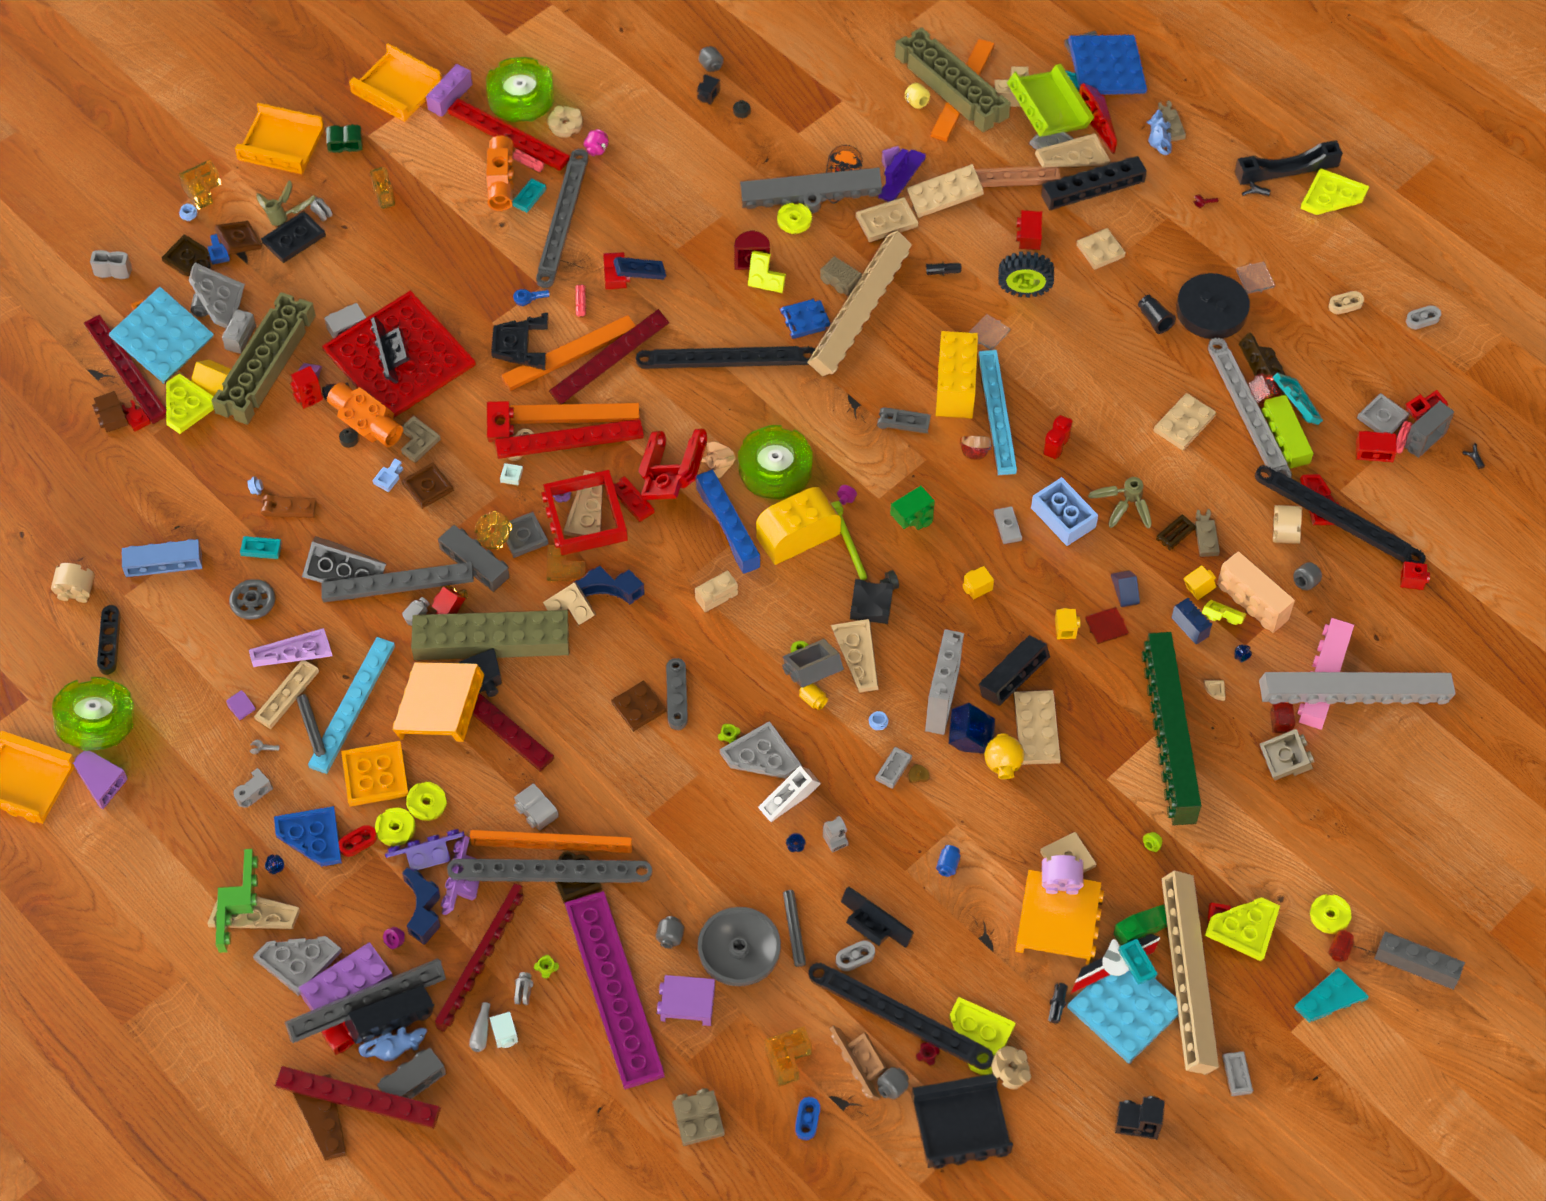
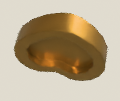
[908,765,929,784]

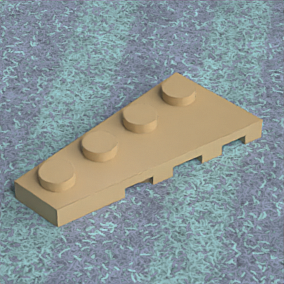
[563,470,603,537]
[831,619,879,693]
[207,897,300,929]

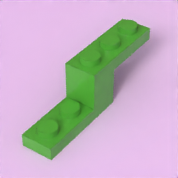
[216,849,259,953]

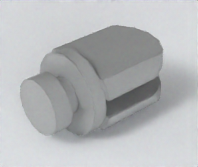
[310,196,333,222]
[402,597,430,626]
[514,972,534,1005]

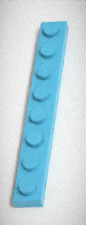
[978,350,1017,475]
[308,637,395,774]

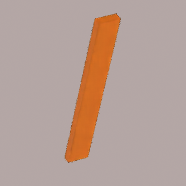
[931,39,995,142]
[501,315,636,391]
[496,403,639,424]
[470,830,633,853]

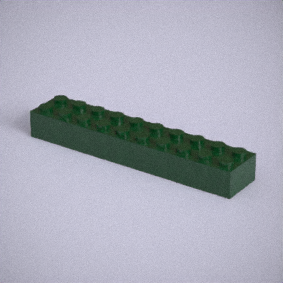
[1141,632,1202,826]

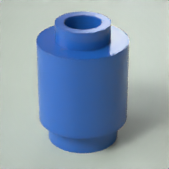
[936,845,961,877]

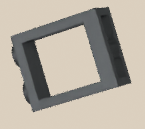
[1404,401,1454,458]
[782,639,844,688]

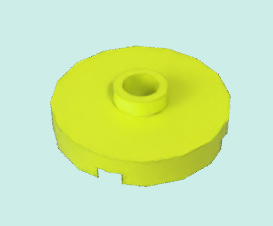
[777,203,812,234]
[406,782,447,821]
[375,807,416,846]
[1310,894,1352,934]

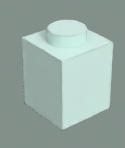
[490,1012,518,1048]

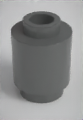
[190,293,208,317]

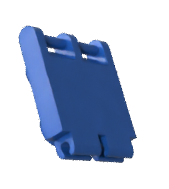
[780,299,830,339]

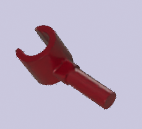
[1193,194,1219,208]

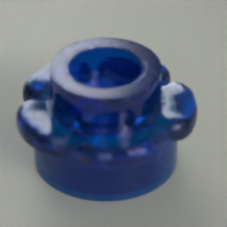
[1234,644,1252,662]
[786,833,806,852]
[265,854,284,874]

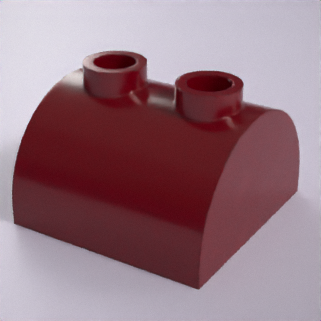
[734,230,770,270]

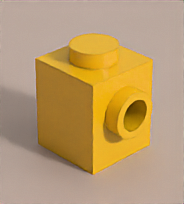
[1183,565,1216,600]
[963,566,994,600]
[1055,608,1080,639]

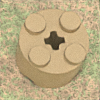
[1273,505,1302,544]
[51,563,95,603]

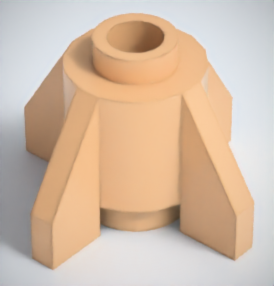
[701,441,735,478]

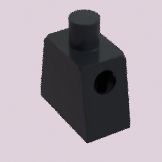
[459,648,502,697]

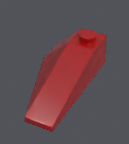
[1079,83,1117,154]

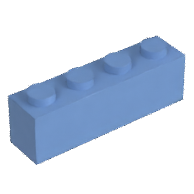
[122,539,202,577]

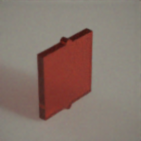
[1085,607,1129,644]

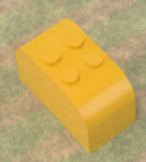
[756,487,841,565]

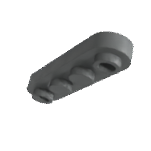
[666,658,688,730]

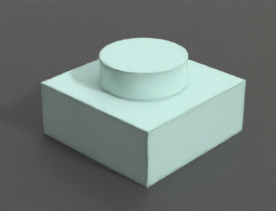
[500,463,523,486]

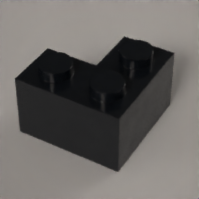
[1115,1096,1165,1140]

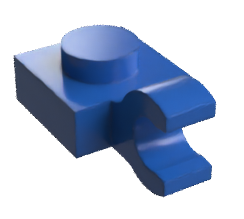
[208,234,230,265]

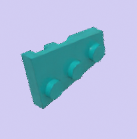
[1272,373,1323,425]
[1294,967,1369,1023]

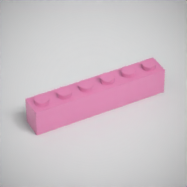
[1297,618,1354,730]

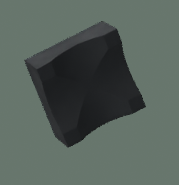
[850,579,893,624]

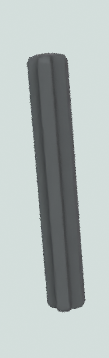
[296,694,326,757]
[783,890,806,967]

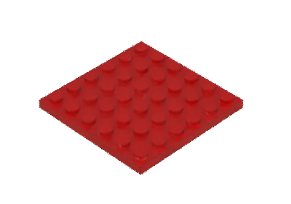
[322,290,476,419]

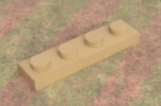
[254,660,319,729]

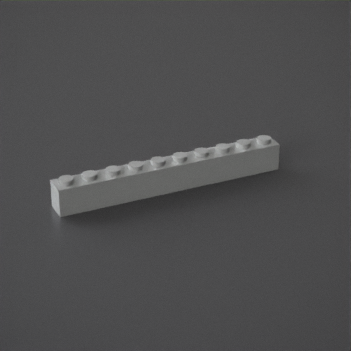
[1259,672,1456,704]

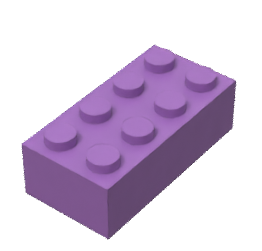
[298,942,393,1011]

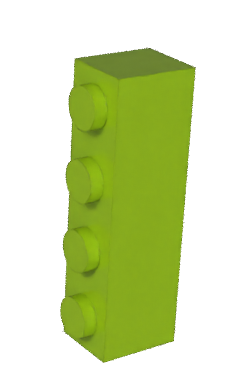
[1262,395,1313,469]

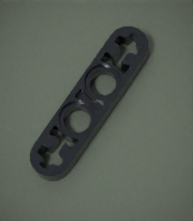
[97,605,121,675]

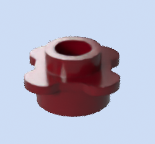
[916,1042,940,1066]

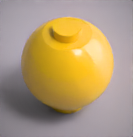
[985,733,1024,779]

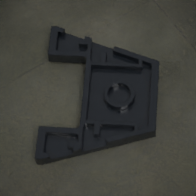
[491,313,549,370]

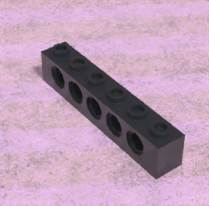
[1041,156,1147,211]

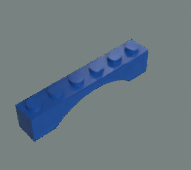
[696,469,760,574]

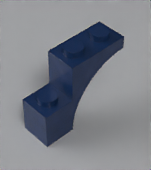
[575,566,644,605]
[402,867,441,945]

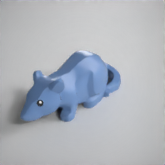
[1147,110,1172,155]
[359,1027,427,1061]

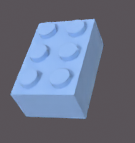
[1031,477,1098,546]

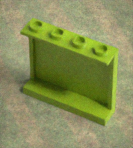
[1007,64,1094,137]

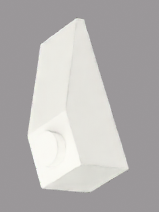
[758,766,821,822]

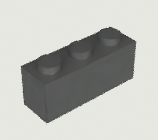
[377,1047,446,1099]

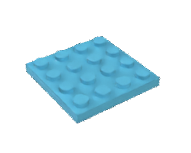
[109,287,214,384]
[1067,970,1179,1064]

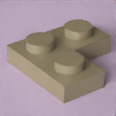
[401,416,441,463]

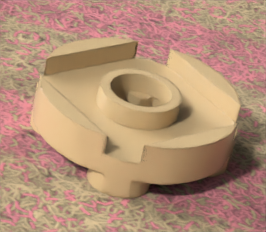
[548,106,583,137]
[991,1046,1031,1089]

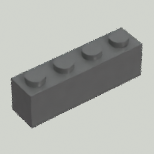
[438,525,509,592]
[1374,931,1465,990]

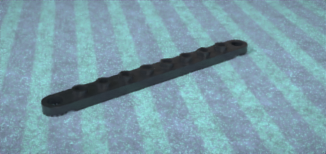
[636,346,815,369]
[1255,465,1426,564]
[808,963,994,1070]

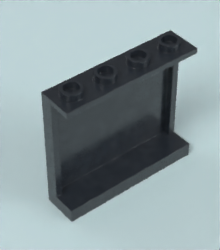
[912,1074,1013,1169]

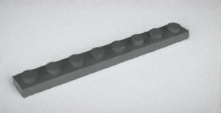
[322,562,474,602]
[285,959,446,1043]

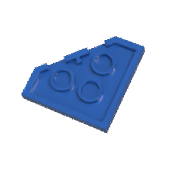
[274,806,342,867]

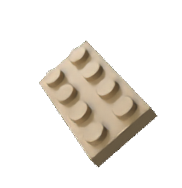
[907,164,984,218]
[1014,690,1061,765]

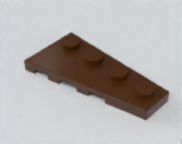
[292,1074,346,1161]

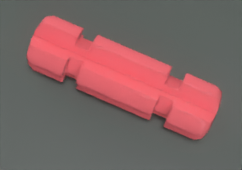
[513,150,544,172]
[576,284,586,317]
[1396,421,1412,453]

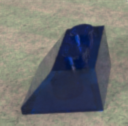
[949,703,995,754]

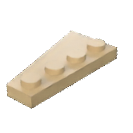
[1035,133,1111,167]

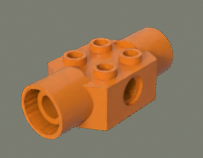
[486,136,514,211]
[327,382,403,447]

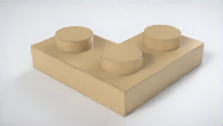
[543,582,596,625]

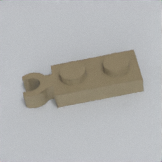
[1158,101,1186,141]
[1195,509,1220,557]

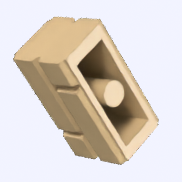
[695,571,738,612]

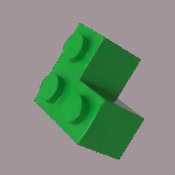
[890,486,935,530]

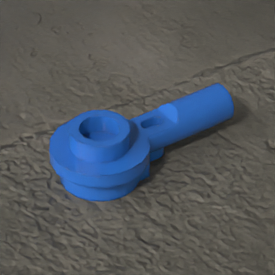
[513,289,549,306]

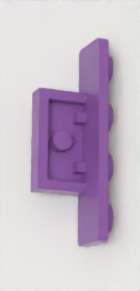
[441,836,479,915]

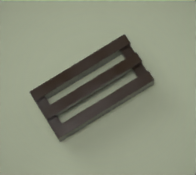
[1156,514,1196,551]

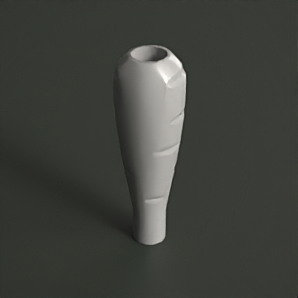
[469,1002,490,1052]

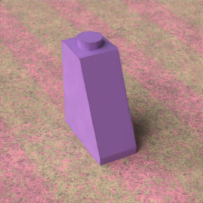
[73,748,127,809]

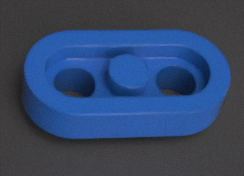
[795,1097,820,1140]

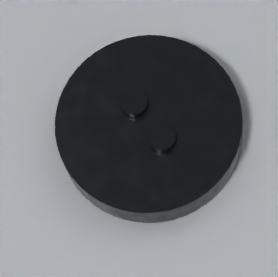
[1176,273,1250,339]

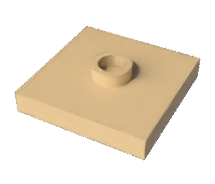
[1040,832,1096,873]

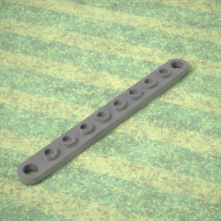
[1208,338,1292,478]

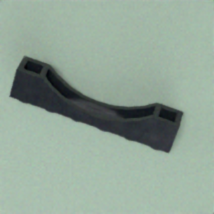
[1235,140,1343,185]

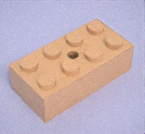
[1217,551,1295,633]

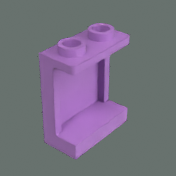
[657,975,715,1026]

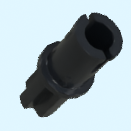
[926,262,962,276]
[1048,983,1068,1024]

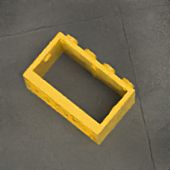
[936,331,978,419]

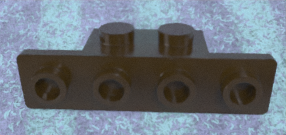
[1239,333,1286,399]

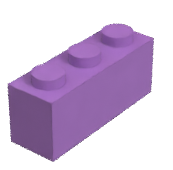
[426,64,472,117]

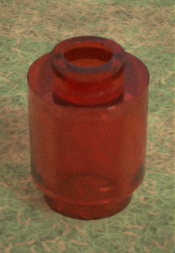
[1328,930,1354,962]

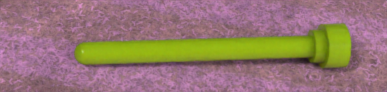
[831,501,867,581]

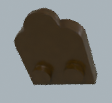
[162,234,211,276]
[555,851,602,903]

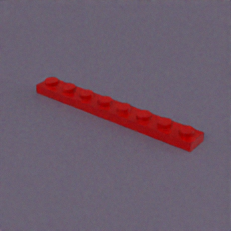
[448,98,570,171]
[494,419,644,459]

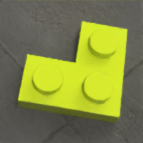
[748,251,786,293]
[1202,600,1246,625]

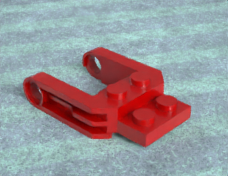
[638,428,708,500]

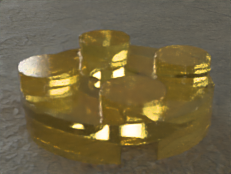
[475,511,512,550]

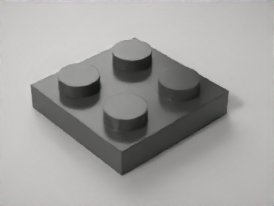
[498,512,548,558]

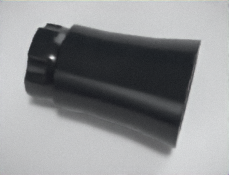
[1138,295,1176,334]

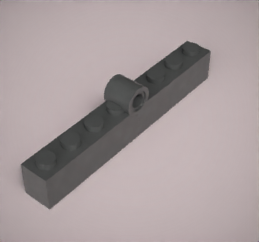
[740,168,882,213]

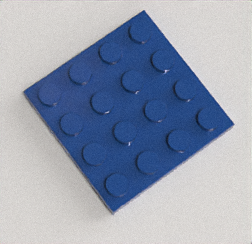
[1068,35,1147,94]

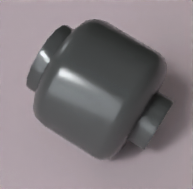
[699,46,724,72]
[1293,562,1322,590]
[656,916,685,949]
[877,1067,909,1099]

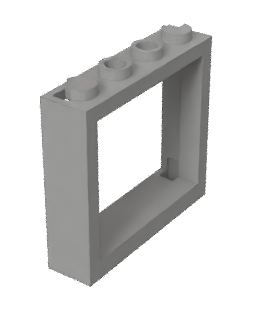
[925,629,964,735]

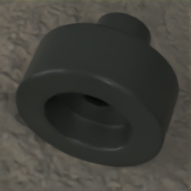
[733,100,750,118]
[339,428,359,448]
[880,570,899,590]

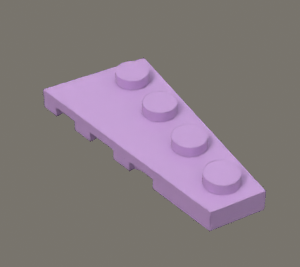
[249,628,332,667]

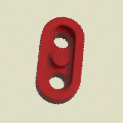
[338,825,377,857]

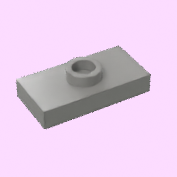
[994,506,1022,544]
[875,747,912,789]
[1222,1051,1253,1096]

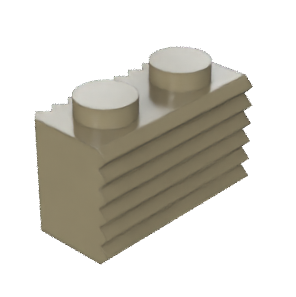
[820,256,862,296]

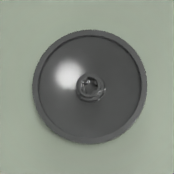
[698,907,781,986]

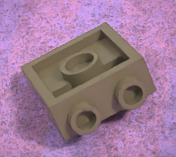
[1260,729,1315,781]
[672,1089,725,1146]

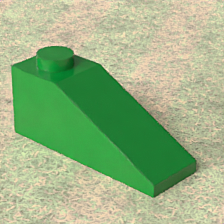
[1113,904,1167,946]

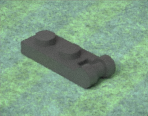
[877,407,931,434]

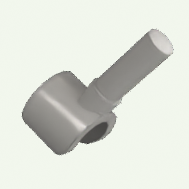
[250,740,279,754]

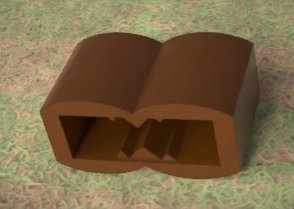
[92,391,128,433]

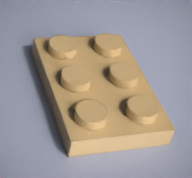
[856,197,918,242]
[1153,393,1216,451]

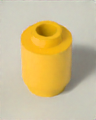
[799,683,828,710]

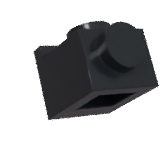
[697,74,720,105]

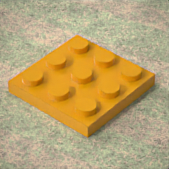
[341,741,408,807]

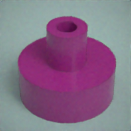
[837,485,857,505]
[383,927,405,949]

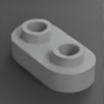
[1406,305,1441,329]
[836,941,875,971]

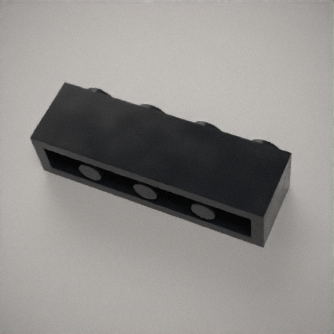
[979,635,1050,706]
[345,985,434,1044]

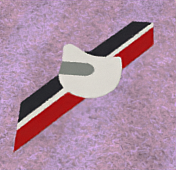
[1070,934,1160,994]

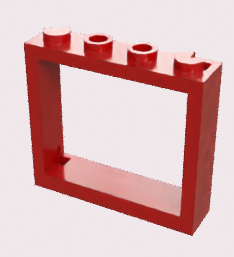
[541,470,628,556]

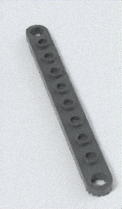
[536,149,588,288]
[447,859,652,883]

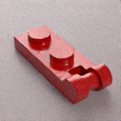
[613,476,655,523]

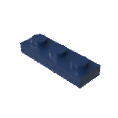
[613,257,667,280]

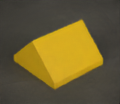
[191,360,231,396]

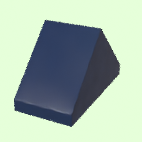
[1111,570,1140,607]

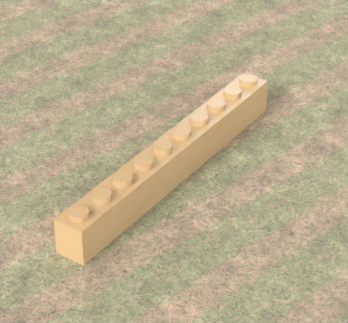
[807,230,912,377]
[1162,871,1219,1075]

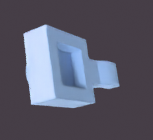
[372,459,403,492]

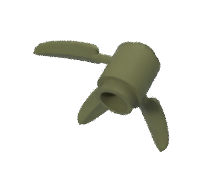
[256,180,315,226]
[1088,477,1152,528]

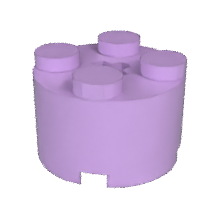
[1042,855,1083,895]

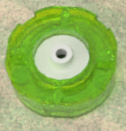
[486,57,554,122]
[738,425,813,499]
[52,677,134,751]

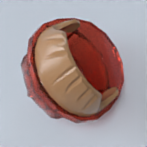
[960,435,992,460]

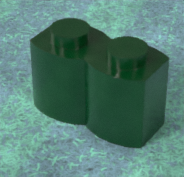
[326,124,363,153]

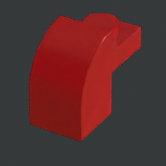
[1405,390,1448,421]

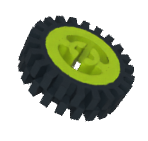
[998,251,1055,298]

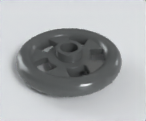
[229,579,275,620]

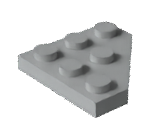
[189,263,245,328]
[720,721,802,778]
[253,936,342,996]

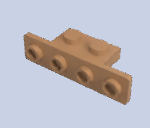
[830,1026,887,1101]

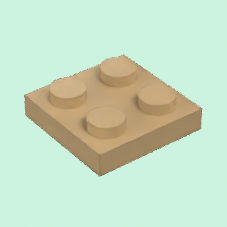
[1077,228,1126,270]

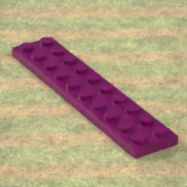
[565,891,665,1090]

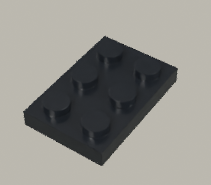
[261,211,326,263]

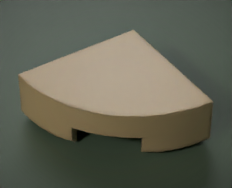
[1204,680,1226,701]

